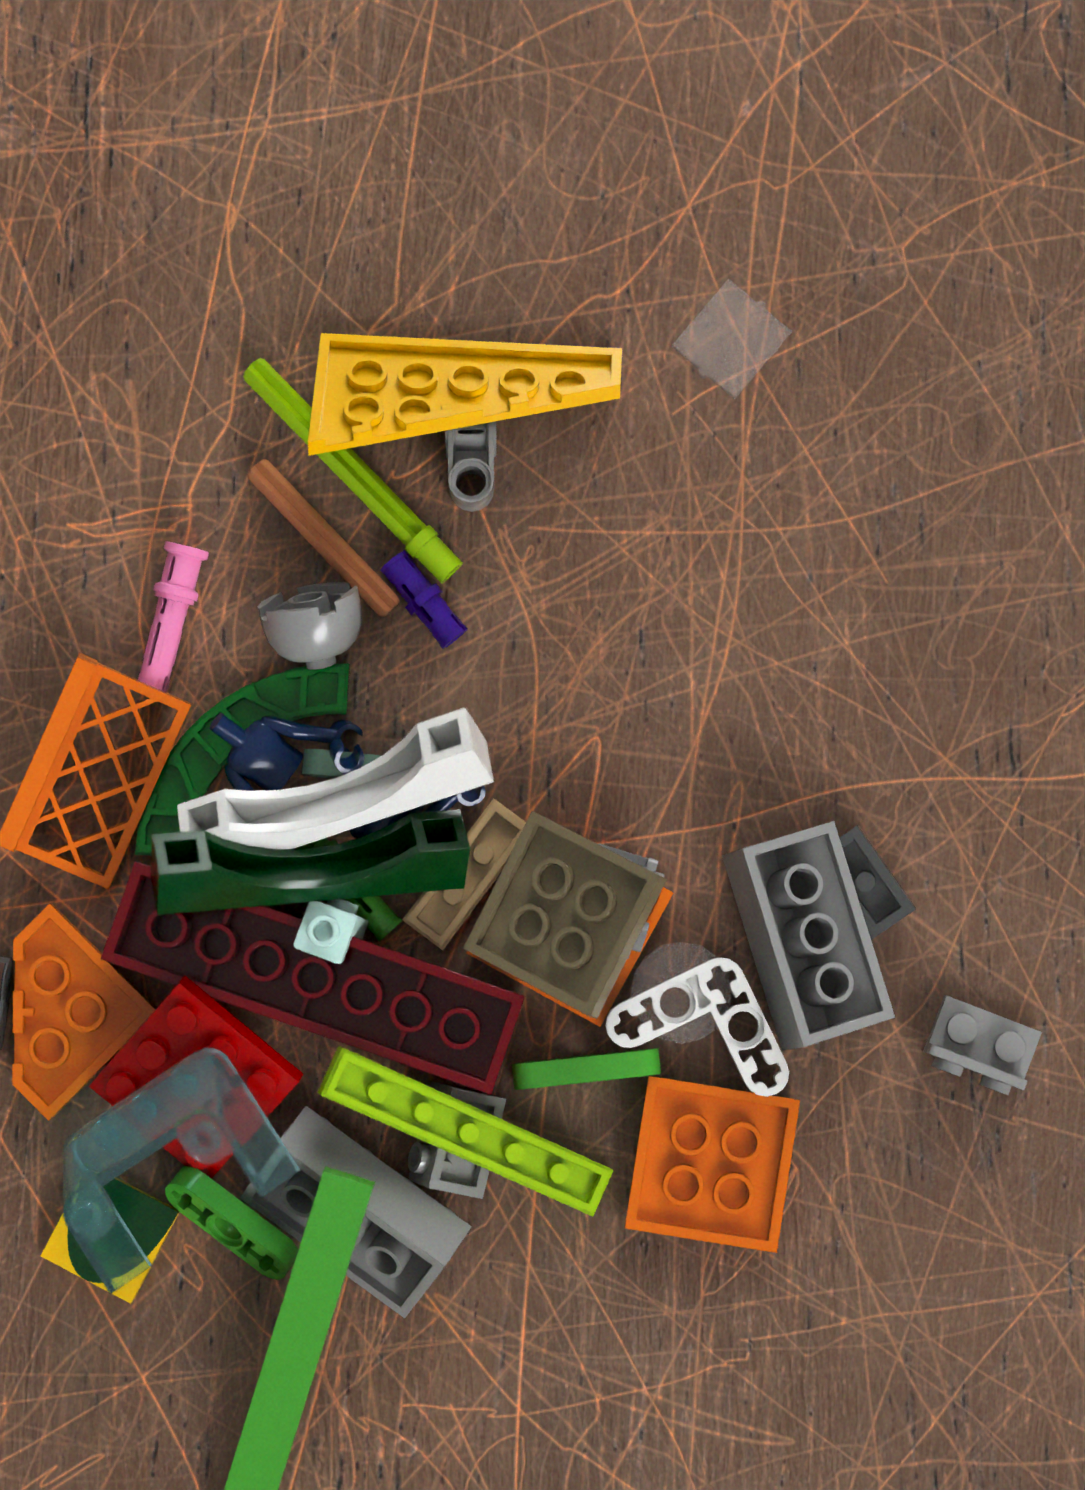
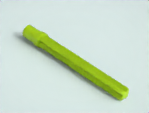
[243,358,463,584]

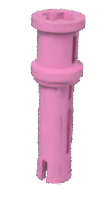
[138,541,209,693]

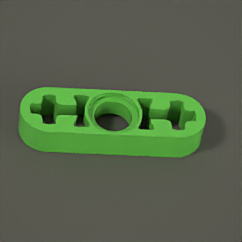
[511,1048,661,1090]
[165,1166,298,1280]

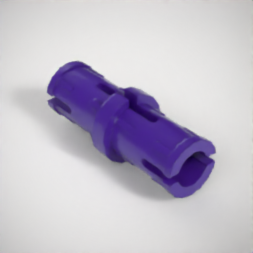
[380,550,468,649]

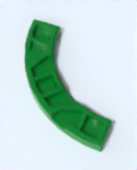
[135,664,350,856]

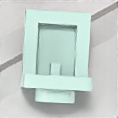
[294,899,369,964]

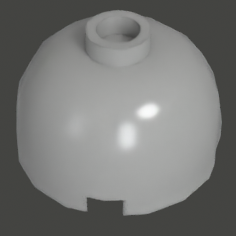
[257,582,362,670]

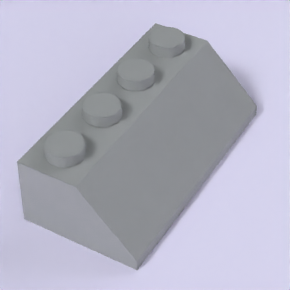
[722,821,895,1051]
[240,1106,472,1318]

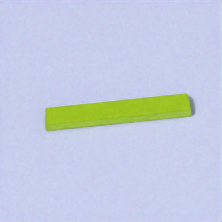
[317,1046,614,1217]

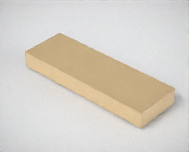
[402,798,526,950]

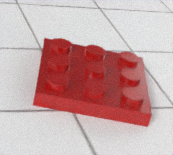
[89,975,304,1179]

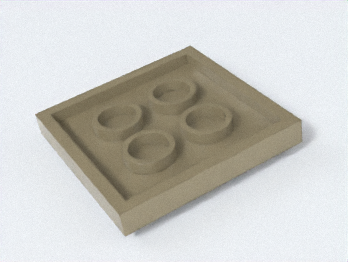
[463,811,667,1019]

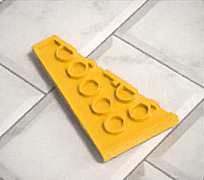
[308,333,622,456]

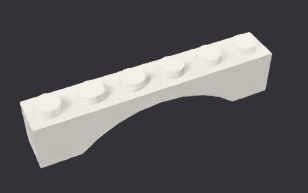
[177,708,494,849]

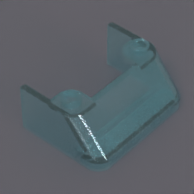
[62,1048,300,1294]

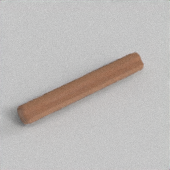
[247,459,400,617]

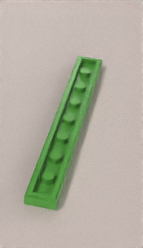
[224,1166,375,1490]

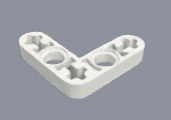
[605,957,789,1097]

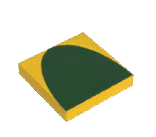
[41,1164,180,1304]

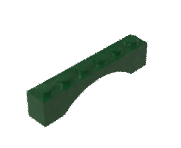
[150,809,470,915]

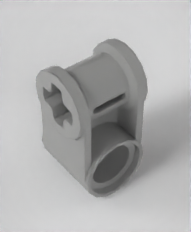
[445,421,497,512]

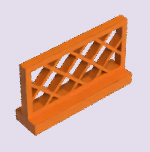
[0,652,191,889]

